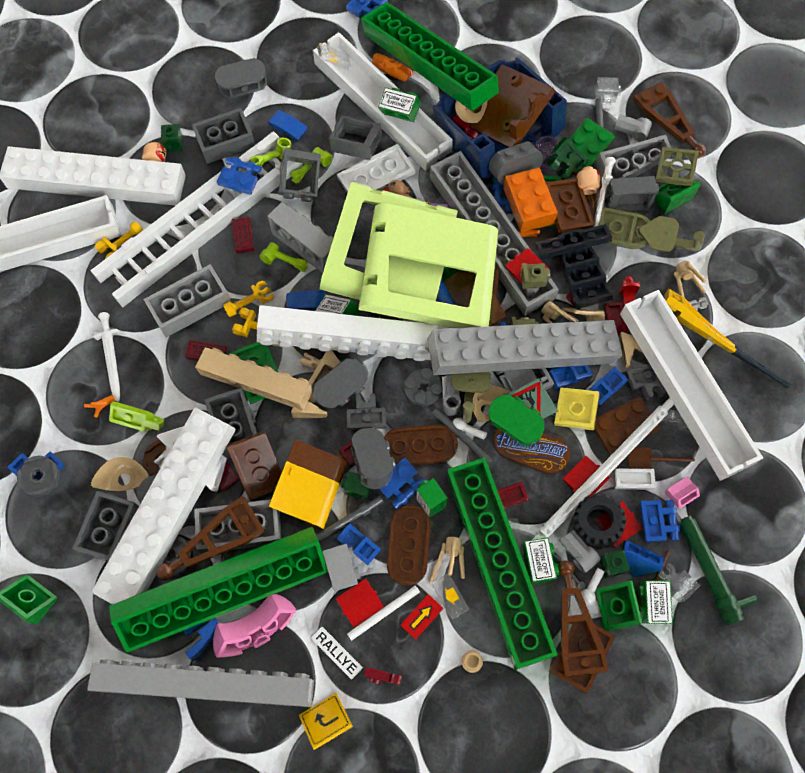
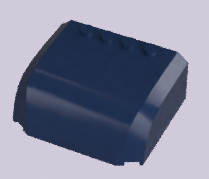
[433,57,567,178]

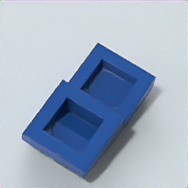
[268,110,308,142]
[286,290,326,310]
[548,365,592,390]
[589,366,628,406]
[336,523,381,565]
[185,618,221,660]

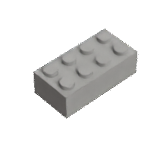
[267,202,334,273]
[144,264,231,337]
[194,500,282,554]

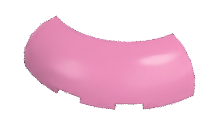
[213,594,296,657]

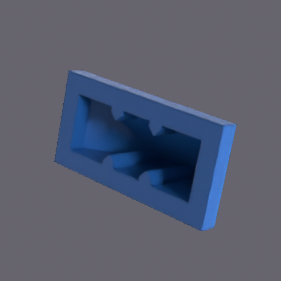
[623,540,664,577]

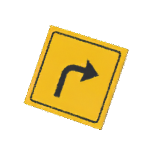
[299,693,353,750]

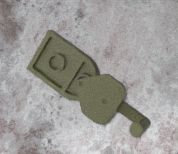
[598,207,705,252]
[451,325,495,424]

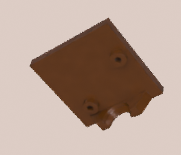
[467,64,556,148]

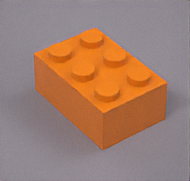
[503,167,558,233]

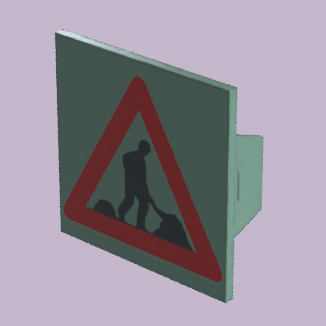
[506,378,558,419]

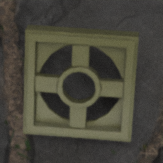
[655,147,699,186]

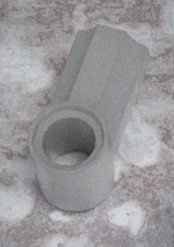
[614,114,652,142]
[442,375,461,416]
[560,530,601,573]

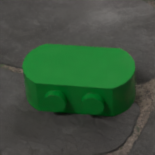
[489,395,544,446]

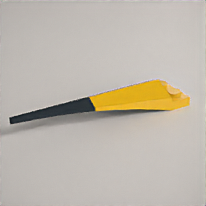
[664,289,792,388]

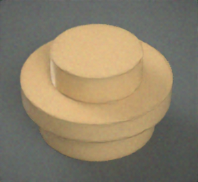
[462,651,483,673]

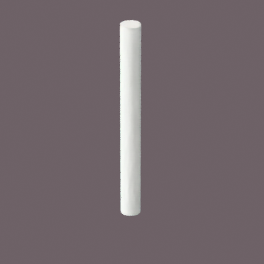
[347,586,420,641]

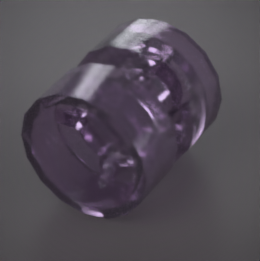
[535,136,558,169]

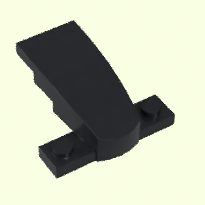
[536,224,613,309]

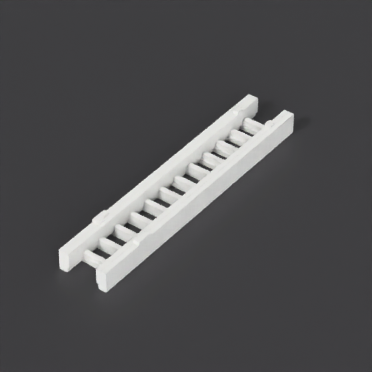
[90,131,303,308]

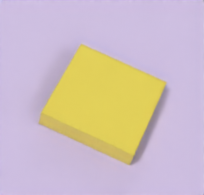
[554,387,600,430]

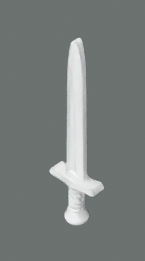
[592,157,616,247]
[93,312,121,402]

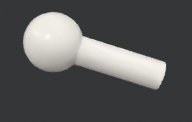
[453,417,487,440]
[581,568,605,606]

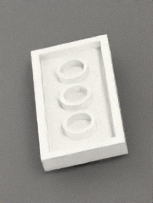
[337,144,415,194]

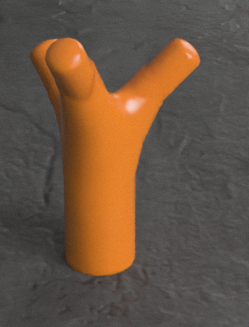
[518,230,540,239]
[84,395,115,418]

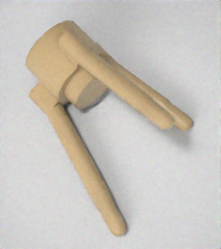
[674,261,706,298]
[541,301,579,323]
[562,308,605,321]
[429,537,465,584]

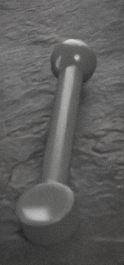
[554,555,586,590]

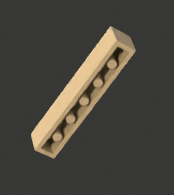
[195,347,313,411]

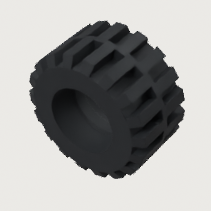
[573,493,627,549]

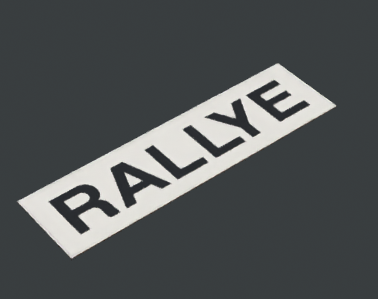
[311,627,363,680]

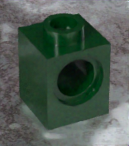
[161,124,183,152]
[341,471,370,500]
[600,550,630,578]

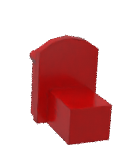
[619,276,640,306]

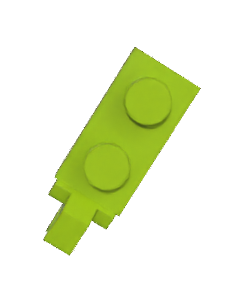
[109,401,164,432]

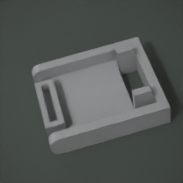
[495,368,554,392]

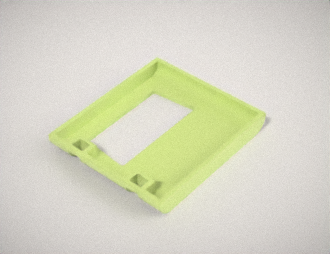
[320,182,458,301]
[358,203,498,328]

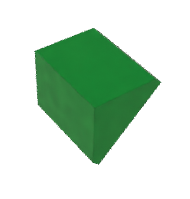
[654,177,700,214]
[0,574,57,625]
[595,581,642,631]

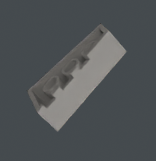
[595,135,671,192]

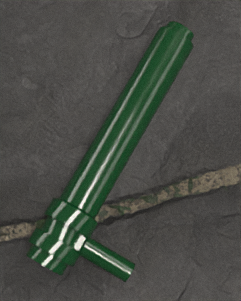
[680,516,758,625]

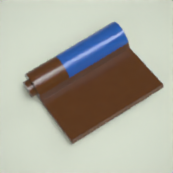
[436,270,507,326]

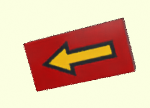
[400,594,443,640]

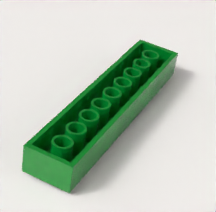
[361,2,499,111]
[446,457,558,671]
[109,527,328,653]

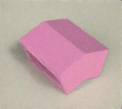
[665,476,700,508]

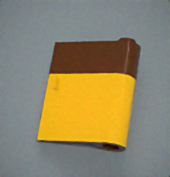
[268,439,348,530]

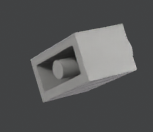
[323,544,361,591]

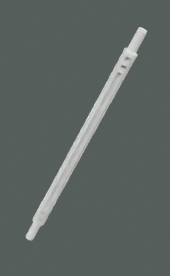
[532,398,674,540]

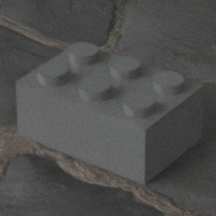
[191,108,255,164]
[204,387,258,458]
[72,491,139,562]

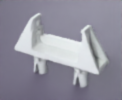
[154,426,227,492]

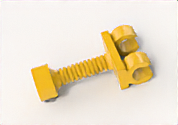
[94,221,143,258]
[223,281,274,317]
[232,307,258,338]

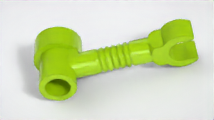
[249,138,291,166]
[290,147,333,184]
[259,242,308,272]

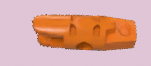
[372,53,413,82]

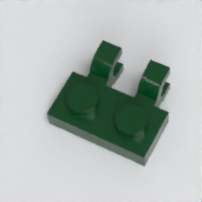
[545,137,589,180]

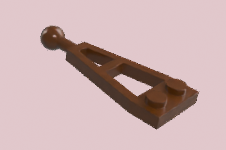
[633,82,706,158]
[156,496,266,581]
[558,560,609,677]

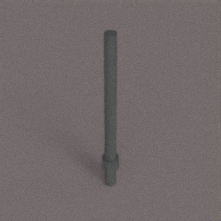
[316,496,384,541]

